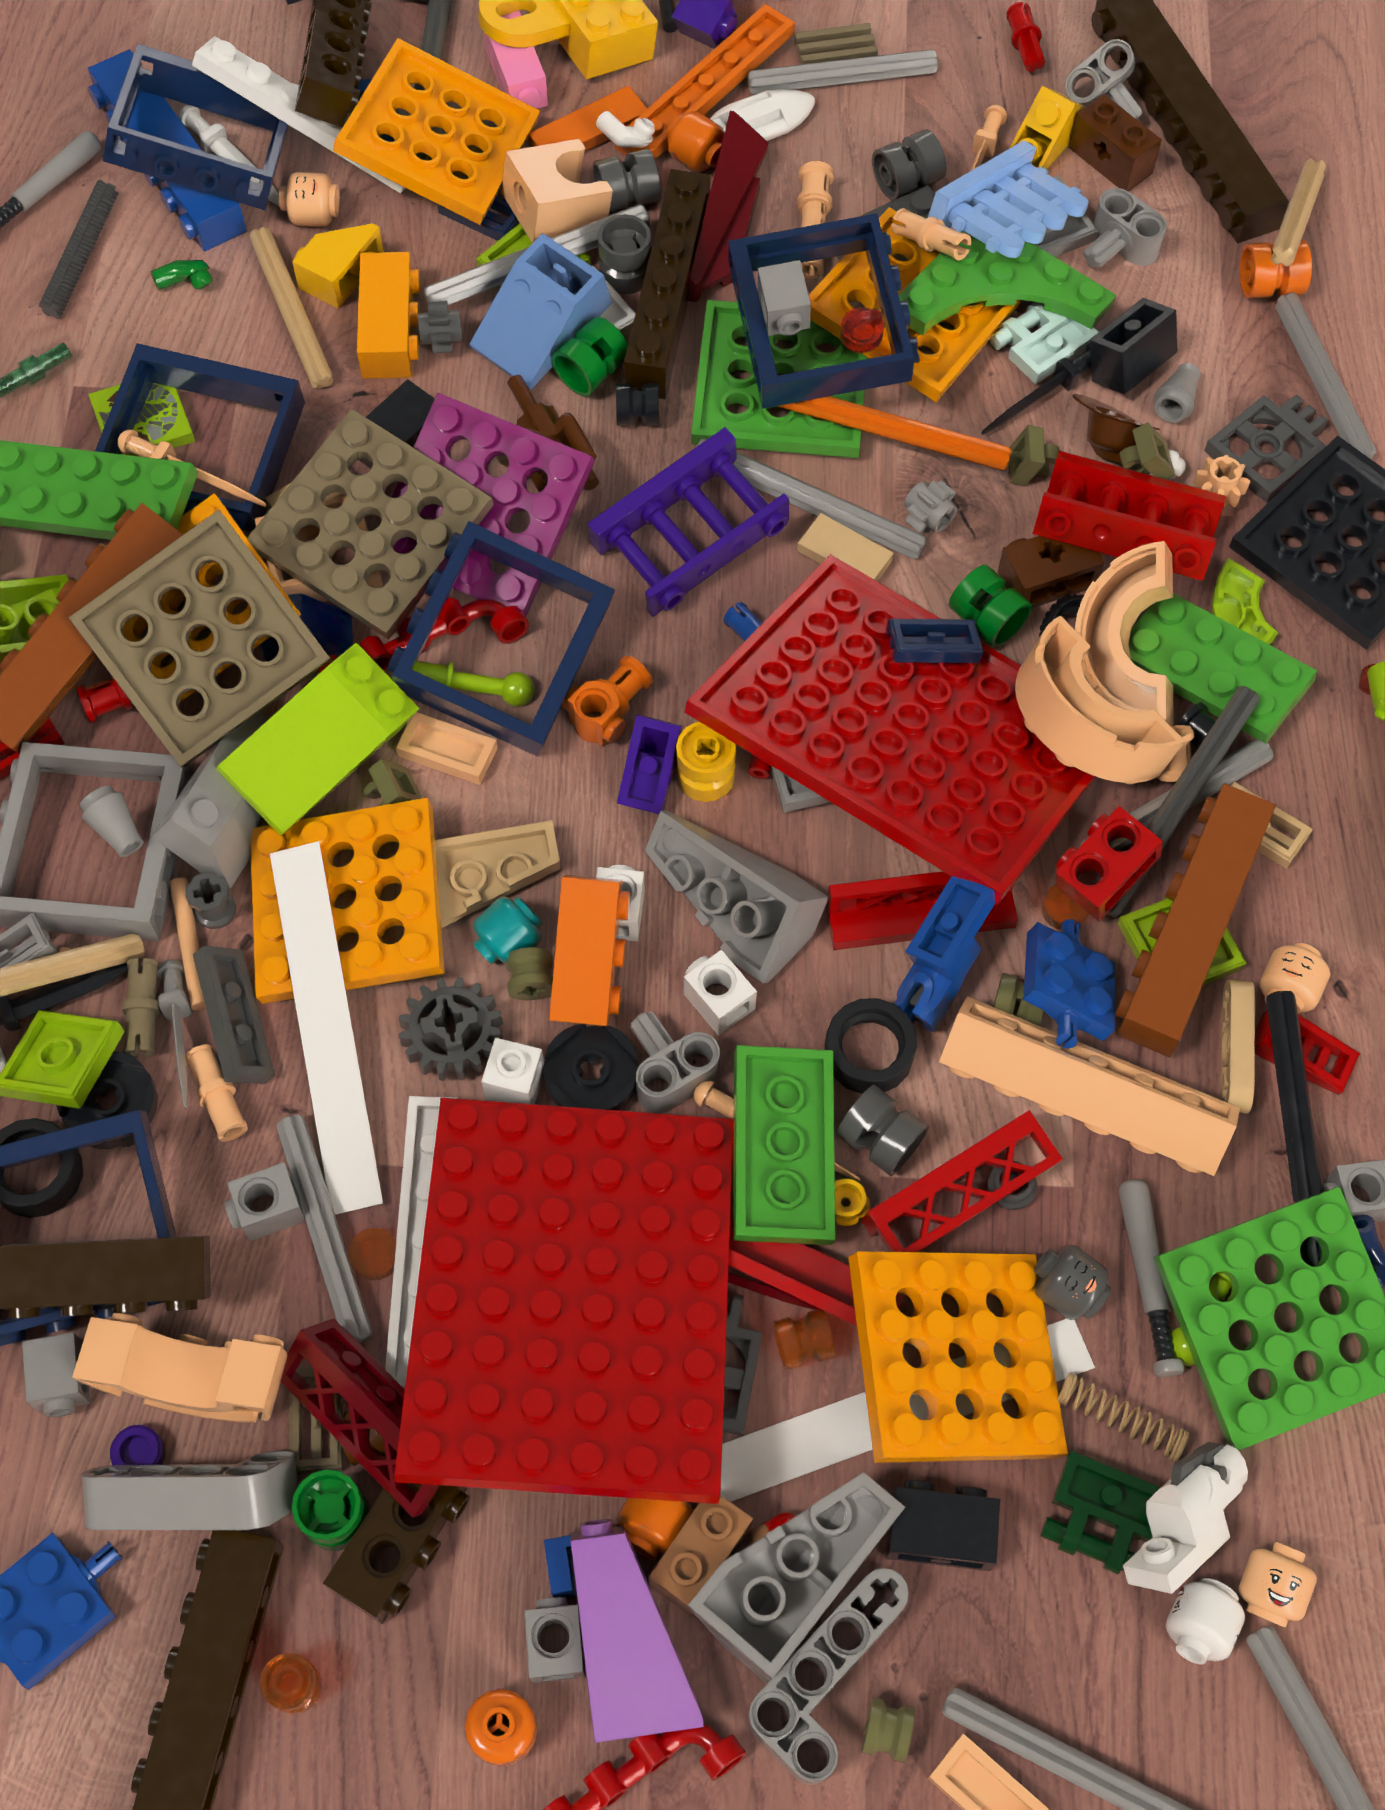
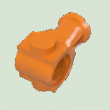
[562,656,653,747]

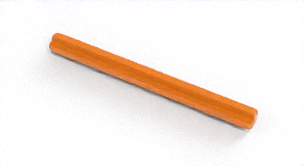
[777,396,1011,470]

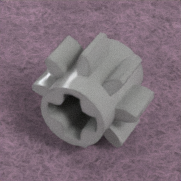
[904,480,957,533]

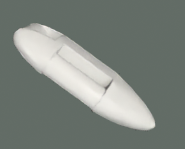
[710,89,815,141]

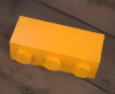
[357,252,421,379]

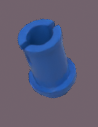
[723,602,763,642]

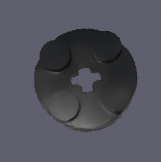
[543,1024,638,1111]
[56,1051,158,1149]

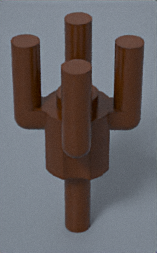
[507,375,599,492]

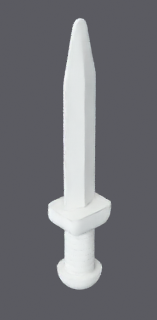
[179,105,280,207]

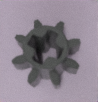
[418,301,463,354]

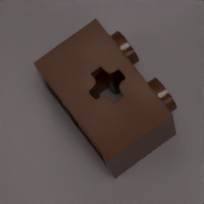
[1069,94,1162,192]
[998,536,1105,608]

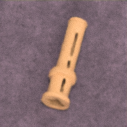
[797,161,834,279]

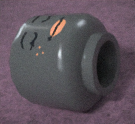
[1034,1245,1111,1320]

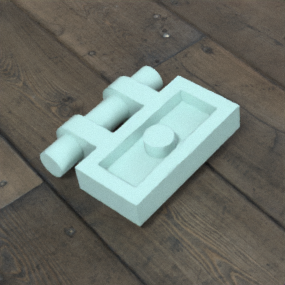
[990,302,1099,384]

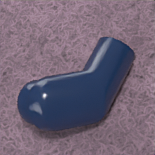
[1353,1215,1385,1289]

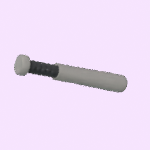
[0,131,101,229]
[1119,1179,1184,1378]

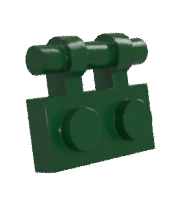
[1040,1451,1161,1574]

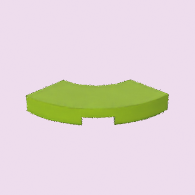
[1211,558,1278,645]

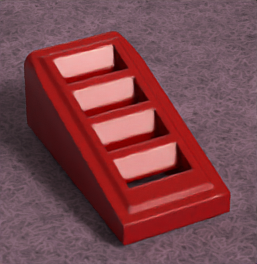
[1255,1010,1360,1095]

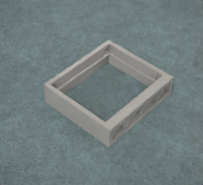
[0,742,193,941]

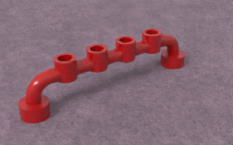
[300,598,529,691]
[543,1724,747,1810]

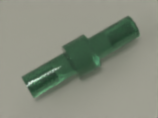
[0,342,72,398]

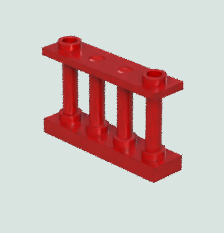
[1032,451,1226,581]

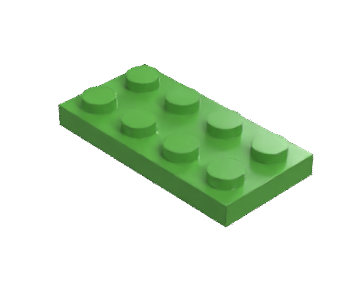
[1128,593,1317,744]
[733,1045,835,1245]

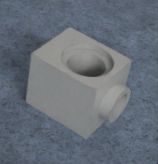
[758,260,811,336]
[1322,1159,1385,1222]
[224,1162,306,1241]
[22,1332,91,1417]
[524,1597,585,1683]

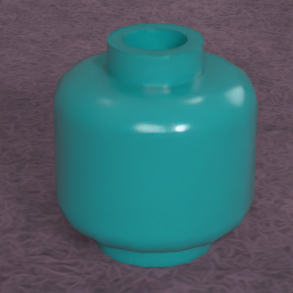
[473,896,543,964]

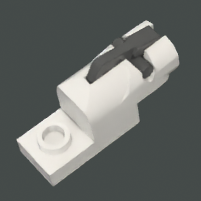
[1123,1442,1248,1594]

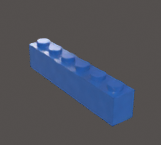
[88,49,247,252]

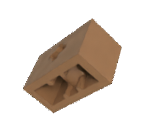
[649,1495,753,1617]

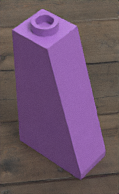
[571,1519,704,1743]

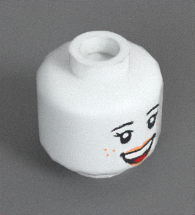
[1165,1578,1245,1664]

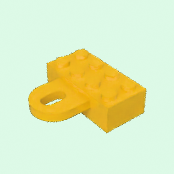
[478,0,658,80]

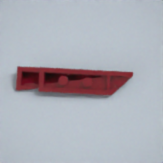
[689,110,769,302]

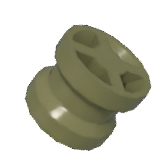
[506,947,553,1001]
[861,1697,915,1763]

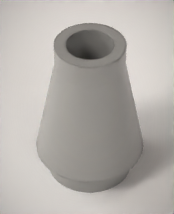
[1153,363,1201,423]
[80,786,144,857]

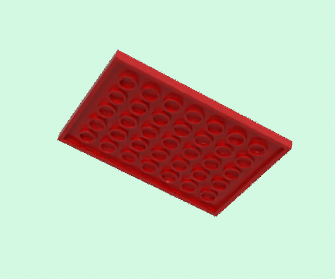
[684,554,1096,905]
[394,1098,734,1504]

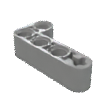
[81,1451,298,1530]
[748,1568,909,1785]

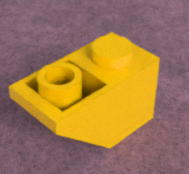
[1009,86,1085,170]

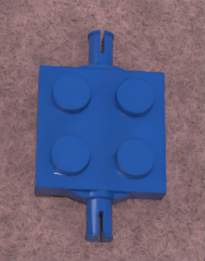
[1023,919,1116,1049]
[0,1532,123,1690]

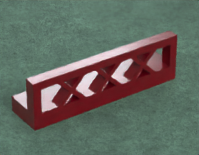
[280,1318,440,1518]

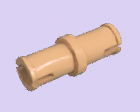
[891,208,971,261]
[185,1044,248,1142]

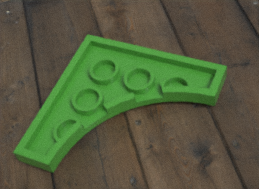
[898,231,1117,335]

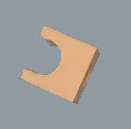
[501,139,613,243]

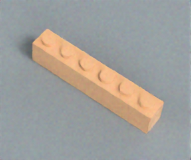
[939,996,1240,1176]

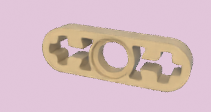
[1221,979,1255,1114]

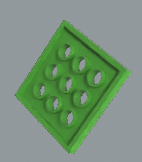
[691,300,867,458]
[1153,1187,1385,1451]

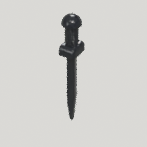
[981,344,1091,435]
[0,963,128,1031]

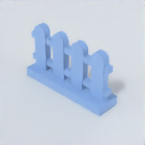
[928,140,1089,258]

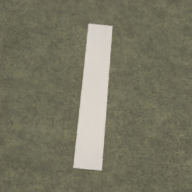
[270,841,383,1215]
[720,1319,1095,1502]

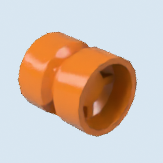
[1239,240,1312,298]

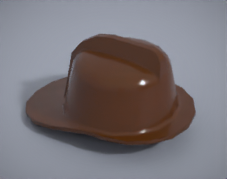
[1072,394,1160,464]

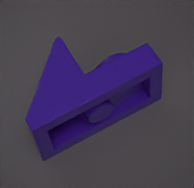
[617,714,682,814]

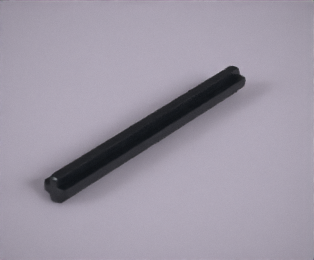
[1266,991,1323,1266]

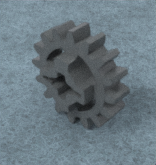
[399,977,503,1081]

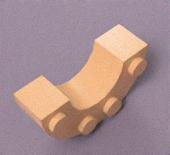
[1075,541,1174,726]
[1015,616,1185,784]
[72,1313,287,1423]

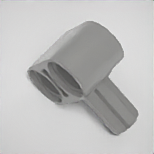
[1065,39,1143,119]
[1083,188,1167,268]
[630,1011,720,1114]

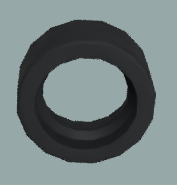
[824,998,917,1094]
[0,1118,83,1218]

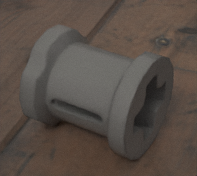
[186,872,236,929]

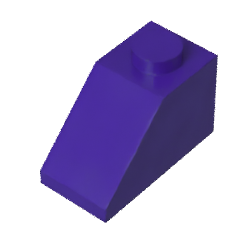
[671,0,737,49]

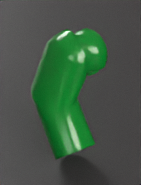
[150,260,213,290]

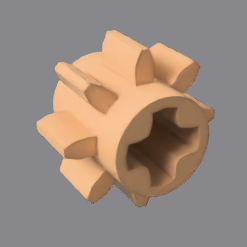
[1193,455,1250,507]

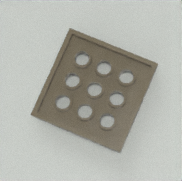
[247,409,494,640]
[69,510,331,768]

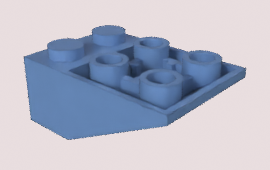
[469,233,612,390]

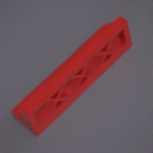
[826,871,1018,951]
[861,1110,1063,1252]
[729,1210,907,1326]

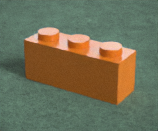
[549,875,630,1026]

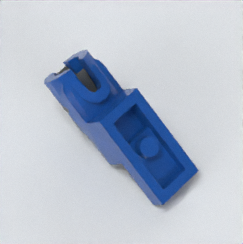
[894,876,995,1032]

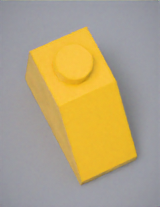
[292,223,384,309]

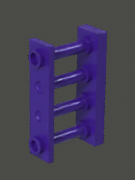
[587,427,789,617]

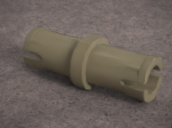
[122,958,160,1057]

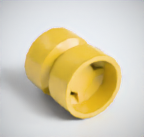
[676,722,736,802]

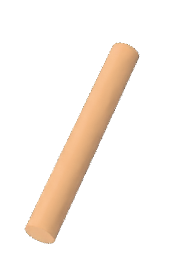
[169,877,206,1011]

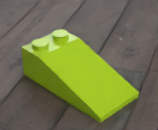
[216,643,420,836]

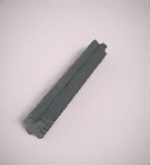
[38,179,119,319]

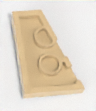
[435,820,561,928]

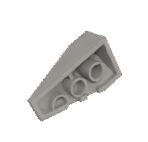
[151,712,269,890]
[645,810,829,984]
[687,1472,905,1684]

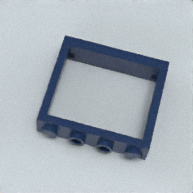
[103,44,288,211]
[728,213,920,409]
[95,343,305,532]
[387,521,615,757]
[0,1110,177,1346]

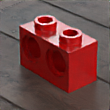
[1055,806,1162,922]

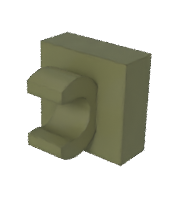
[1119,422,1175,480]
[1009,424,1059,487]
[363,759,422,806]

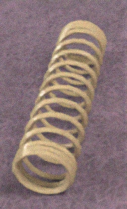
[1057,1372,1190,1462]

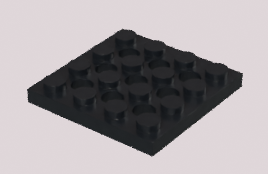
[1229,435,1385,650]

